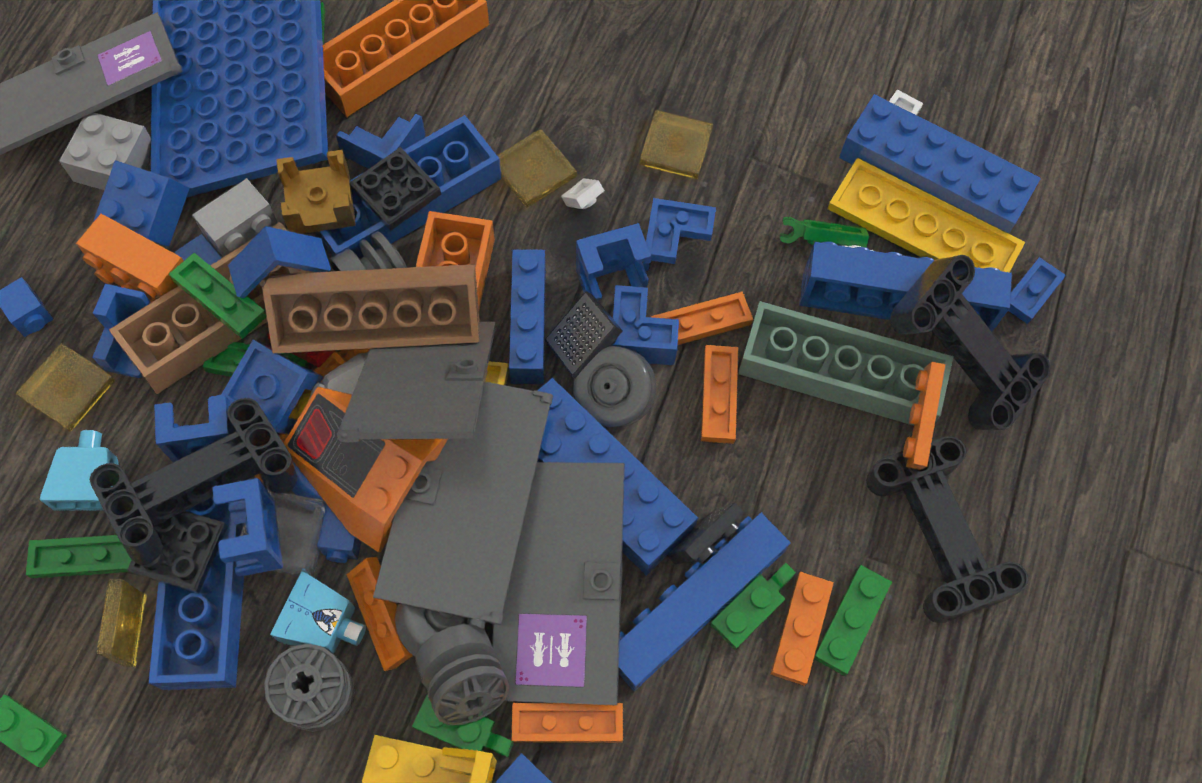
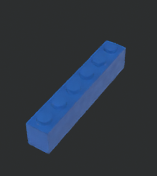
[619,513,791,691]

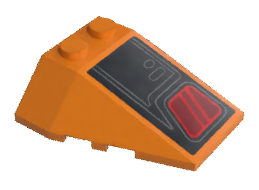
[284,387,448,552]

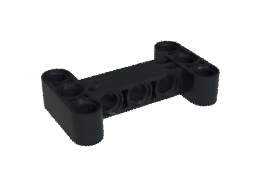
[890,255,1050,430]
[89,398,298,564]
[866,436,1028,623]

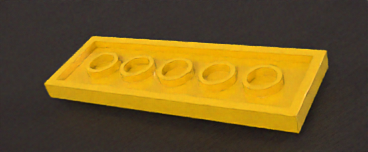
[827,158,1025,272]

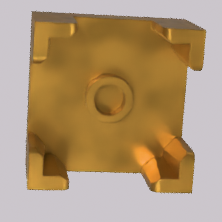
[276,150,356,234]

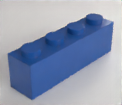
[509,250,546,384]

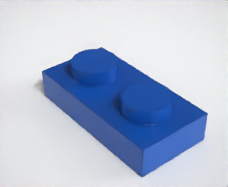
[1008,257,1066,324]

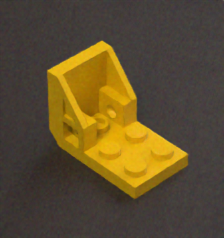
[362,735,497,783]

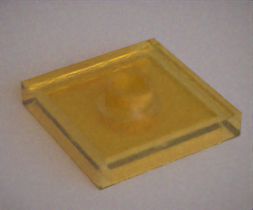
[639,110,713,179]
[497,129,577,208]
[16,343,116,432]
[97,579,147,667]

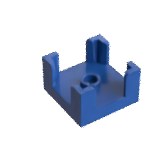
[576,223,651,300]
[221,339,323,435]
[154,394,234,462]
[212,478,283,577]

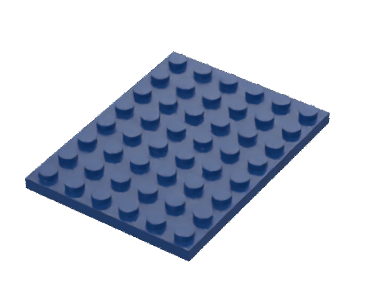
[151,0,328,197]

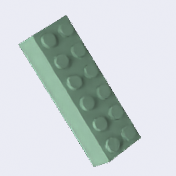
[738,301,954,426]

